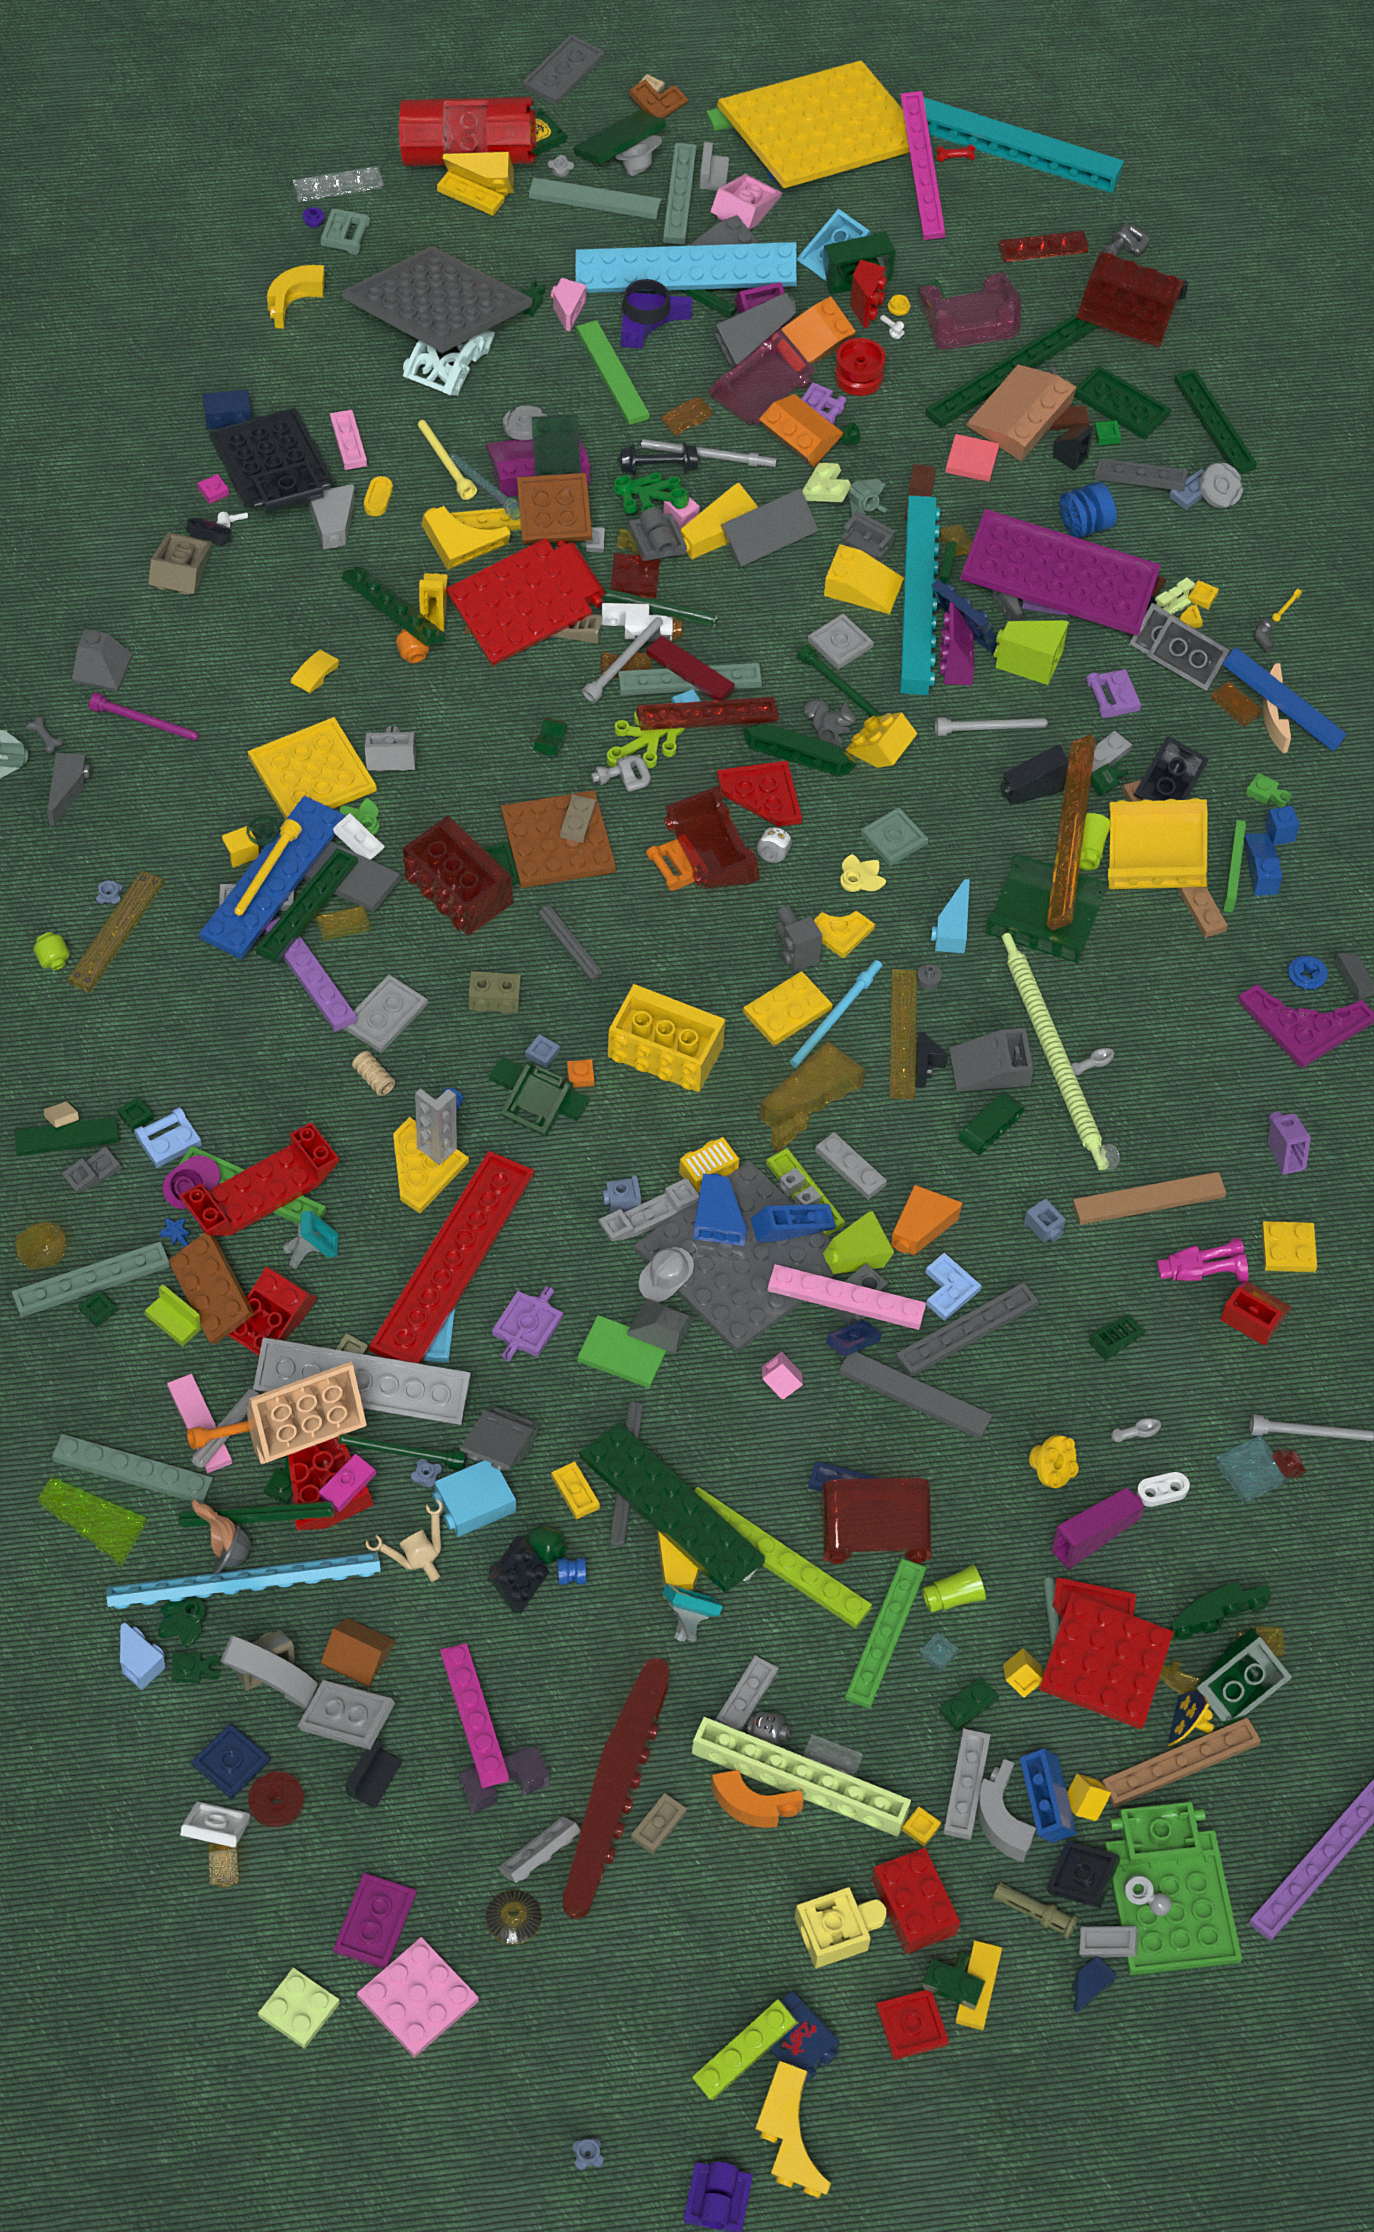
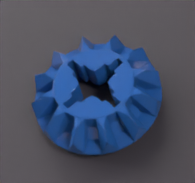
[1288,956,1328,991]

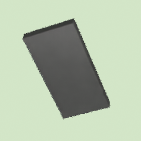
[521,34,605,106]
[720,488,819,567]
[303,842,401,912]

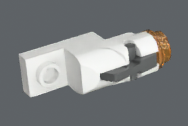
[602,603,682,643]

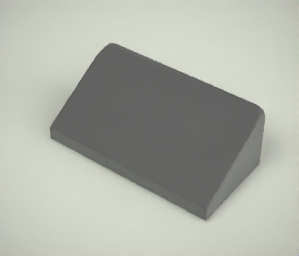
[1335,953,1374,1001]

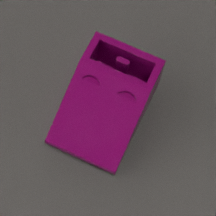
[939,603,974,685]

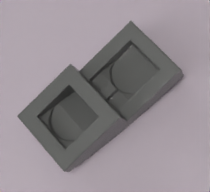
[62,1146,122,1193]

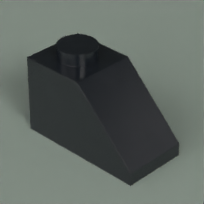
[1053,426,1093,471]

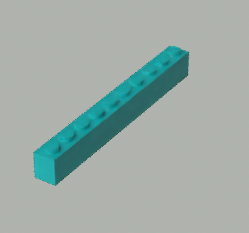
[923,97,1124,193]
[900,495,940,695]

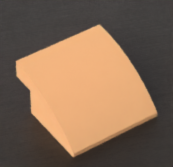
[247,1362,367,1464]

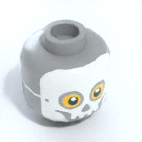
[757,827,792,863]

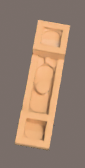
[1263,663,1291,753]

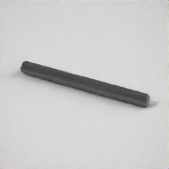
[610,1402,643,1547]

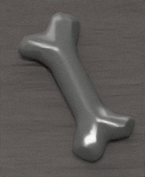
[26,716,63,753]

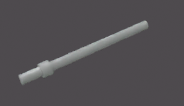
[641,439,777,467]

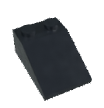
[1134,736,1209,801]

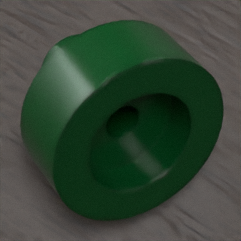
[838,422,860,446]

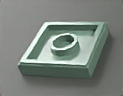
[860,807,928,866]

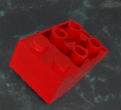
[228,1267,317,1356]

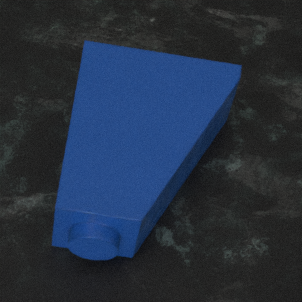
[693,1174,746,1246]

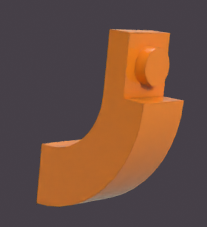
[711,1770,804,1828]

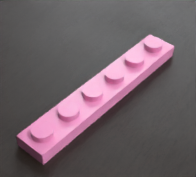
[768,1264,926,1330]

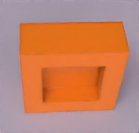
[567,1060,594,1087]

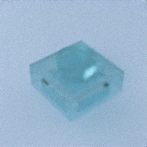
[920,1632,959,1672]

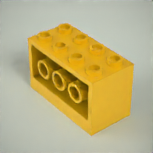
[608,984,726,1092]

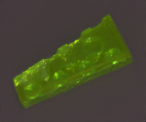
[38,1477,147,1567]

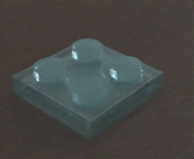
[1215,1435,1289,1504]

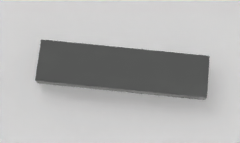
[1094,458,1189,491]

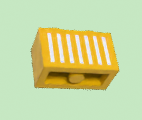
[679,1137,739,1193]

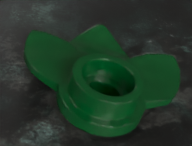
[158,1598,206,1648]

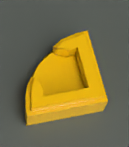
[1180,604,1203,628]

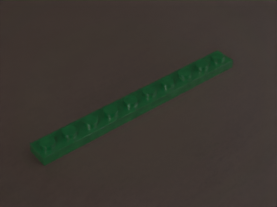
[925,305,1104,428]

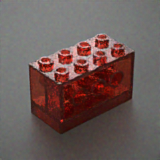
[1076,251,1184,347]
[403,816,513,936]

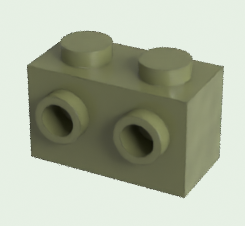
[469,971,521,1014]

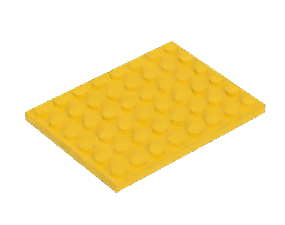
[717,61,909,188]

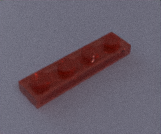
[998,231,1089,262]

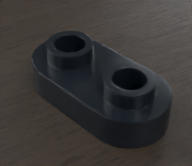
[186,518,231,545]

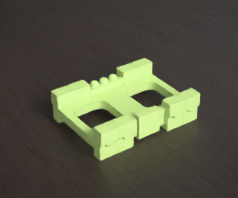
[1155,578,1195,614]

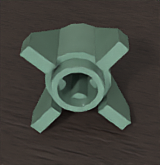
[848,479,888,516]
[0,729,28,778]

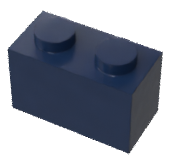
[202,390,251,430]

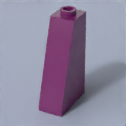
[1051,1488,1144,1570]

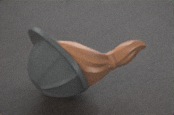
[192,1499,251,1574]

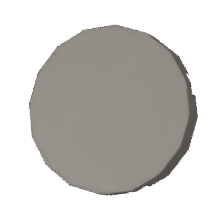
[503,406,548,440]
[1200,463,1243,508]

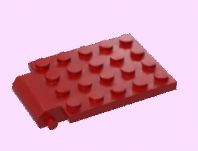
[446,538,605,666]

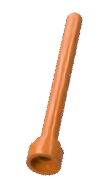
[187,1421,250,1449]

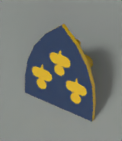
[1167,1690,1214,1746]

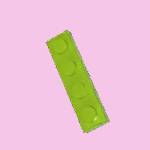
[692,1999,799,2100]

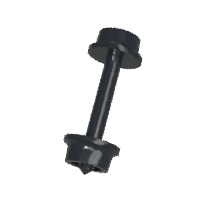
[617,443,701,475]

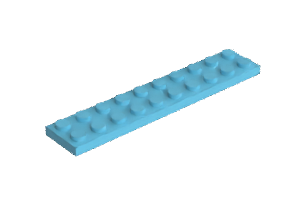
[576,242,797,293]

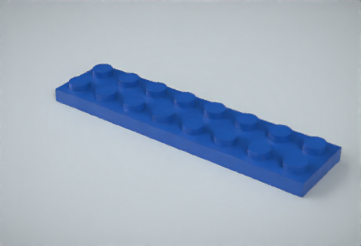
[199,795,346,960]

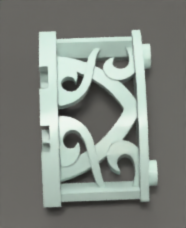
[403,329,495,396]

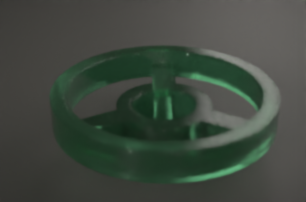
[246,816,281,845]

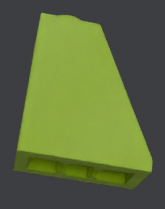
[823,1211,894,1274]

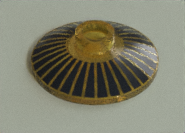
[485,1890,542,1945]

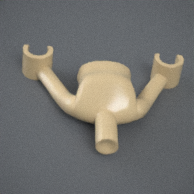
[366,1499,444,1582]

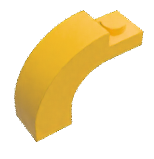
[267,265,325,329]

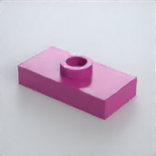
[319,1454,376,1512]

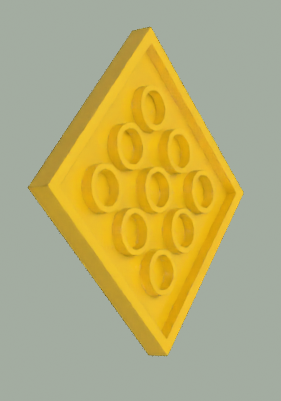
[248,717,377,820]

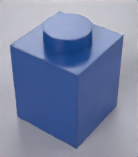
[1265,806,1300,846]

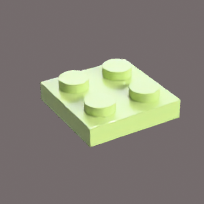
[258,1968,340,2049]

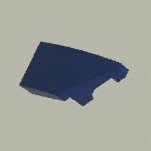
[1072,1956,1118,2013]

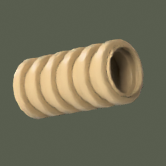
[352,1051,395,1096]

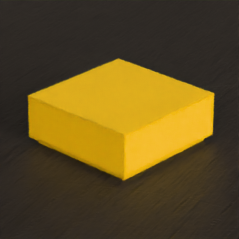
[1188,580,1219,610]
[902,1807,941,1847]

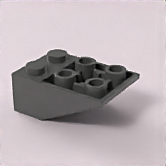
[949,1028,1034,1092]
[460,1405,540,1470]

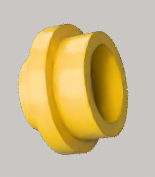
[888,295,910,316]

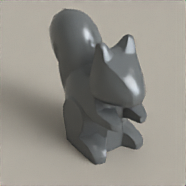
[804,699,856,745]

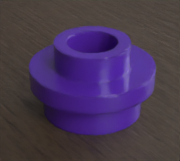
[302,207,324,228]

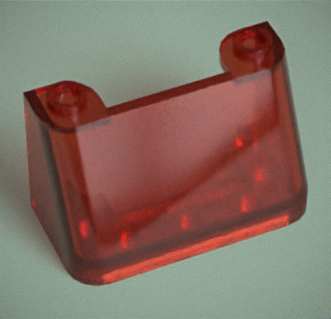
[664,785,760,889]
[820,1478,932,1564]

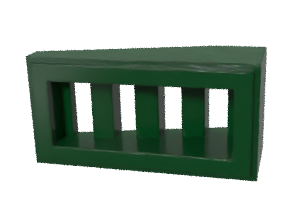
[1089,1314,1145,1361]

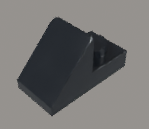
[915,1032,948,1088]

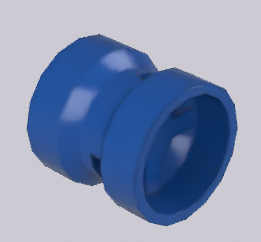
[558,1557,586,1585]

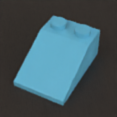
[796,209,872,282]

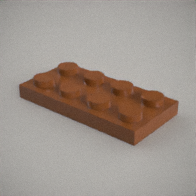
[169,1232,255,1344]

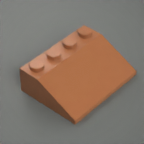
[966,365,1076,461]

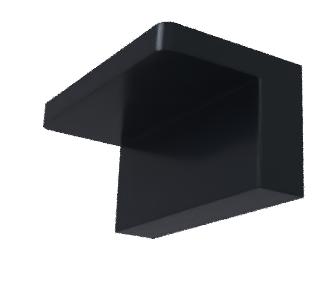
[345,1739,401,1808]

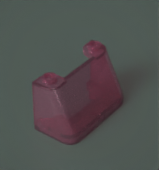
[920,272,1021,349]
[707,329,815,426]

